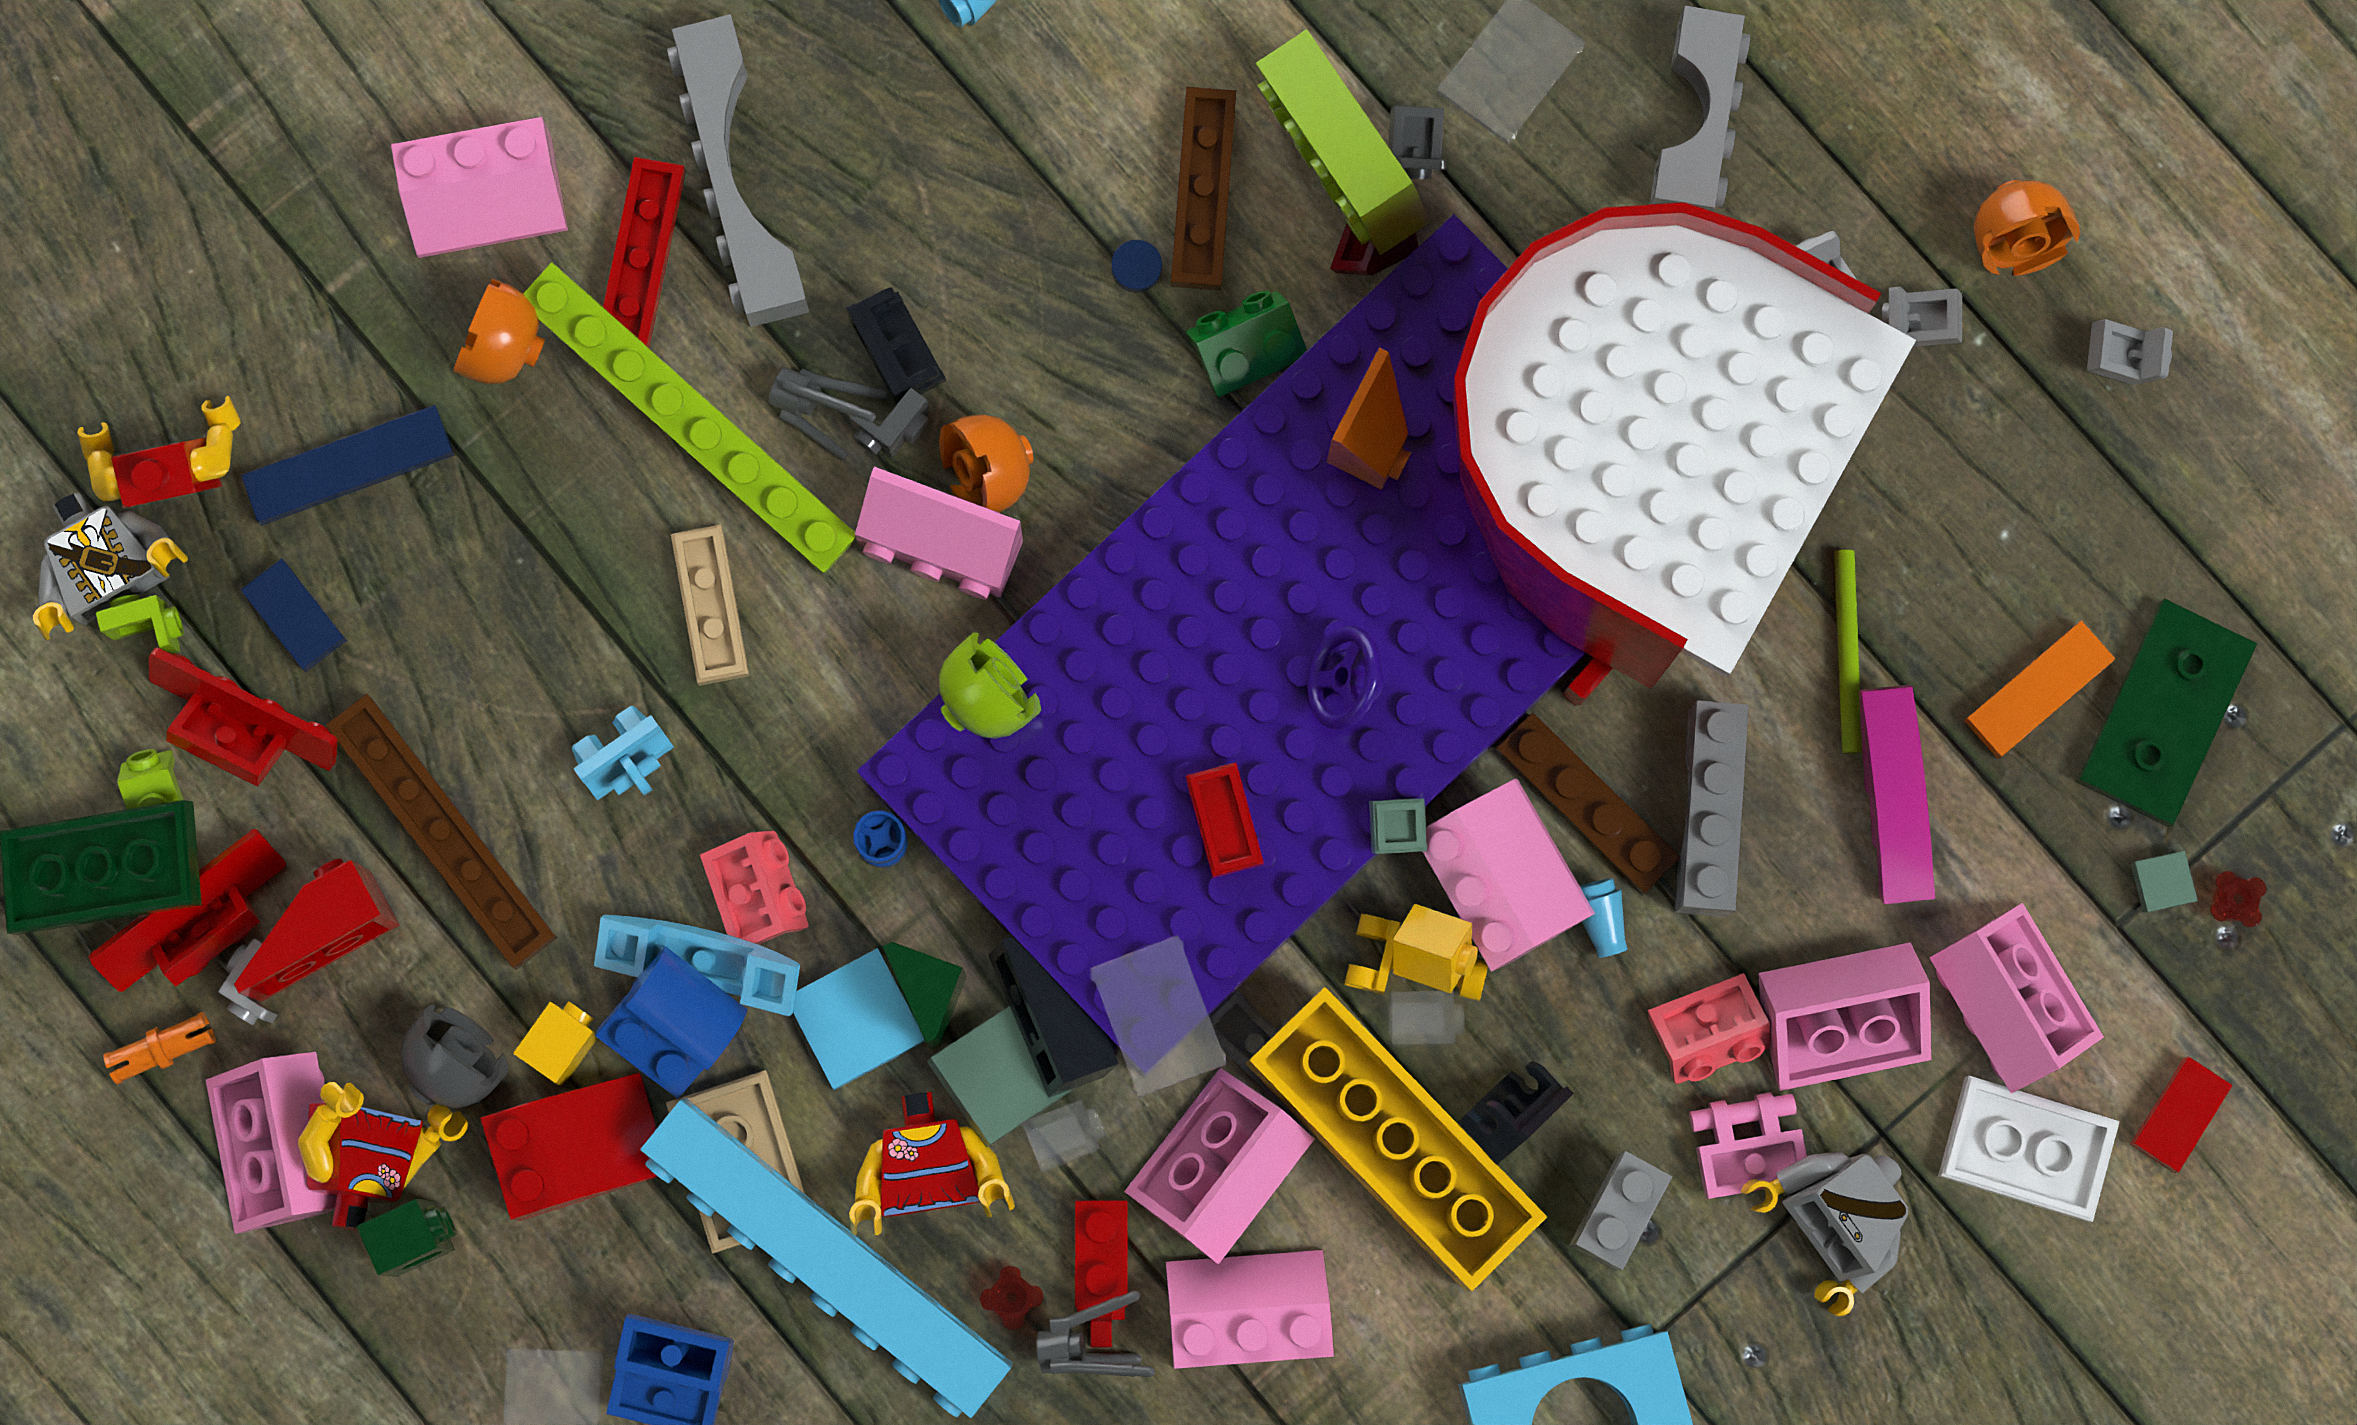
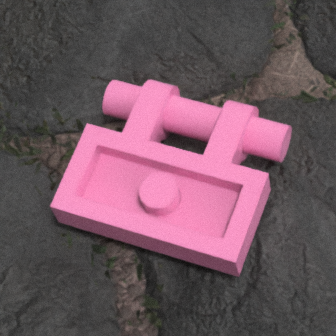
[1689,1092,1807,1200]

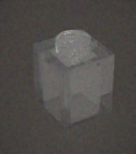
[1388,991,1464,1048]
[1022,1099,1106,1174]

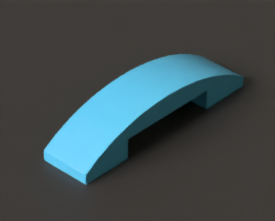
[594,915,800,1016]

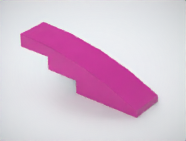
[1859,685,1935,904]

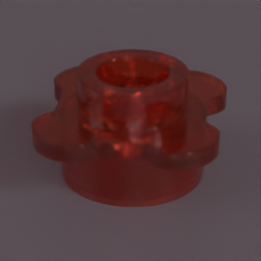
[2210,871,2267,928]
[980,1266,1043,1330]

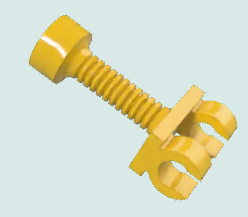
[1344,914,1488,1001]

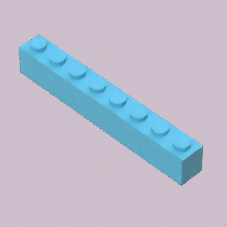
[640,1098,1013,1418]

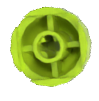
[939,632,1041,739]

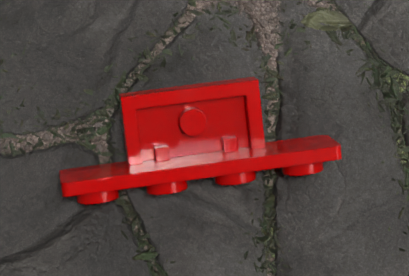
[149,647,338,787]
[89,829,286,992]

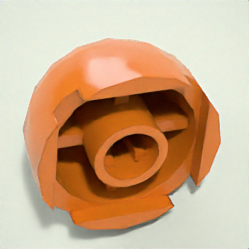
[1974,180,2080,276]
[453,278,546,384]
[939,414,1033,513]

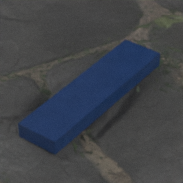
[241,405,455,526]

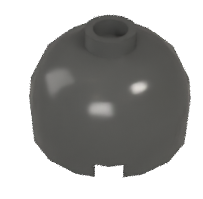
[400,1005,509,1108]

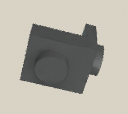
[1388,106,1446,179]
[849,388,930,458]

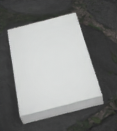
[1938,1076,2120,1222]

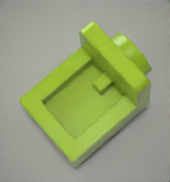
[95,595,184,654]
[117,749,184,809]

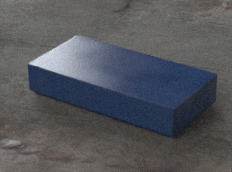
[241,559,347,672]

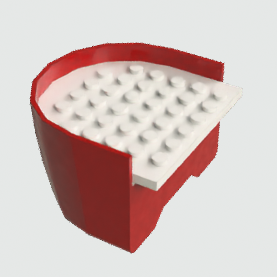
[1453,202,1916,689]

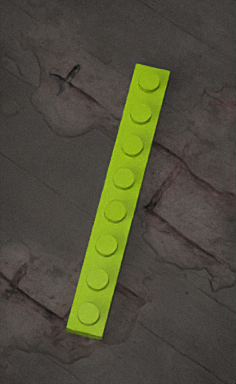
[523,262,856,574]

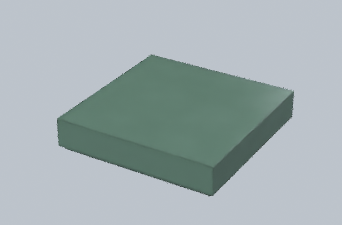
[927,1006,1073,1147]

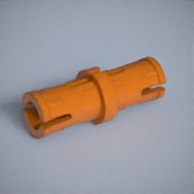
[103,1012,216,1085]

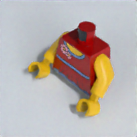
[77,396,241,508]
[298,1082,468,1231]
[849,1092,1015,1235]

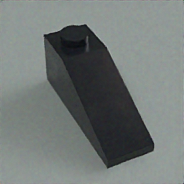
[988,937,1119,1098]

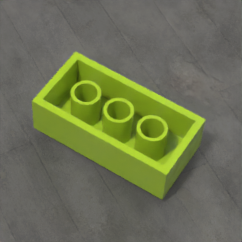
[1256,29,1431,255]

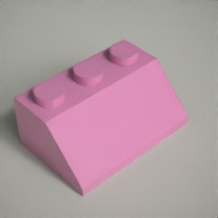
[391,117,568,258]
[855,467,1023,600]
[1422,778,1595,972]
[1929,903,2104,1094]
[1759,942,1931,1091]
[206,1052,337,1234]
[1124,1068,1315,1264]
[1166,1250,1334,1369]

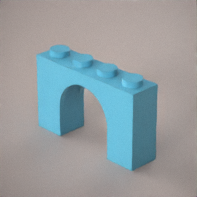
[1458,1324,1693,1425]

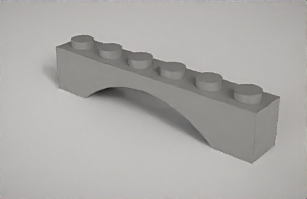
[667,14,809,327]

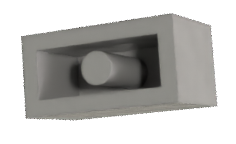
[1569,1151,1672,1271]

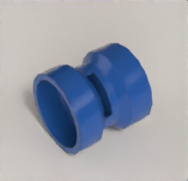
[853,811,908,868]

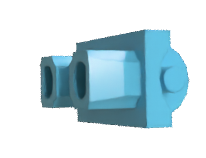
[572,706,674,801]

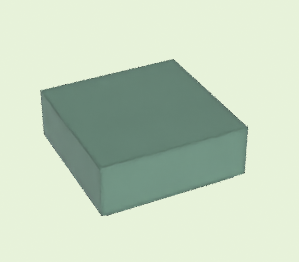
[1369,798,1427,854]
[2131,851,2198,914]

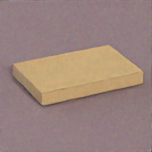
[666,1070,806,1254]

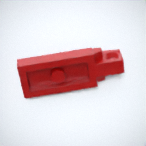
[1075,1201,1128,1348]

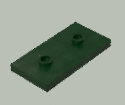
[2076,598,2258,827]
[0,800,202,935]

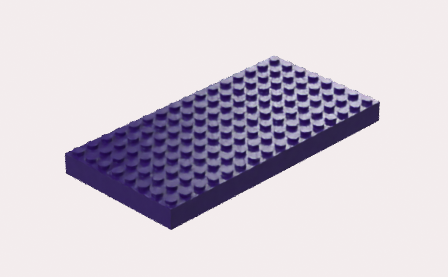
[857,214,1587,1078]

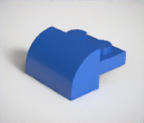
[595,946,747,1099]
[606,1313,734,1425]

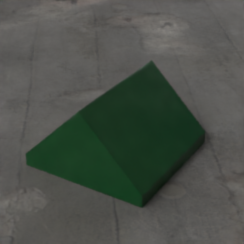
[883,942,967,1050]

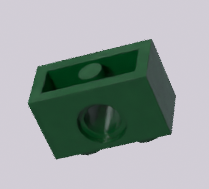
[357,1199,457,1277]

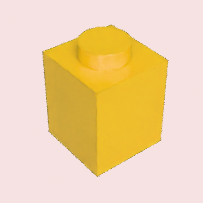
[1393,904,1478,994]
[513,1001,598,1086]

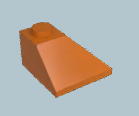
[1326,347,1411,490]

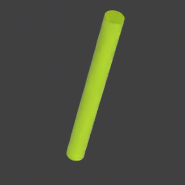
[1834,550,1863,755]

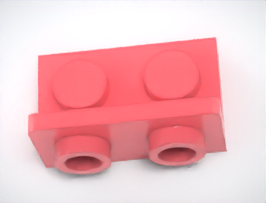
[700,831,809,945]
[1648,973,1771,1084]

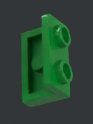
[1186,290,1307,397]

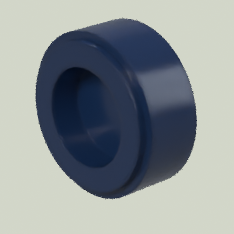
[1111,240,1162,293]

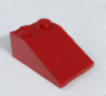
[234,858,400,1002]
[481,1073,658,1221]

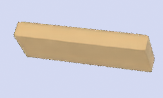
[671,525,750,686]

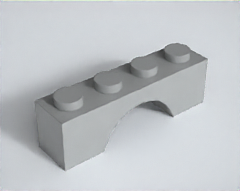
[1649,6,1750,212]
[1675,700,1749,917]

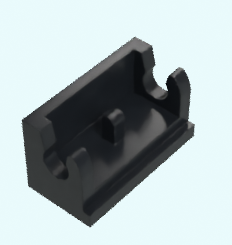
[846,287,946,405]
[1457,1061,1574,1165]

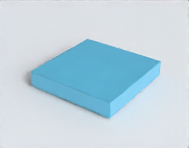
[793,948,926,1091]

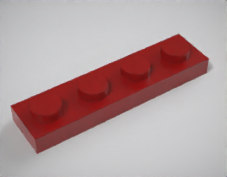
[603,157,686,348]

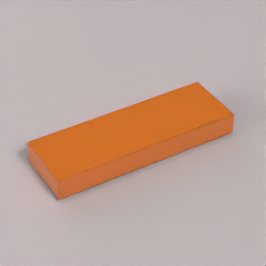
[1964,620,2115,759]

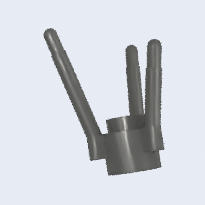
[769,367,890,460]
[1037,1291,1155,1377]

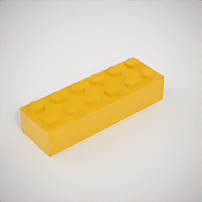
[1245,987,1547,1292]

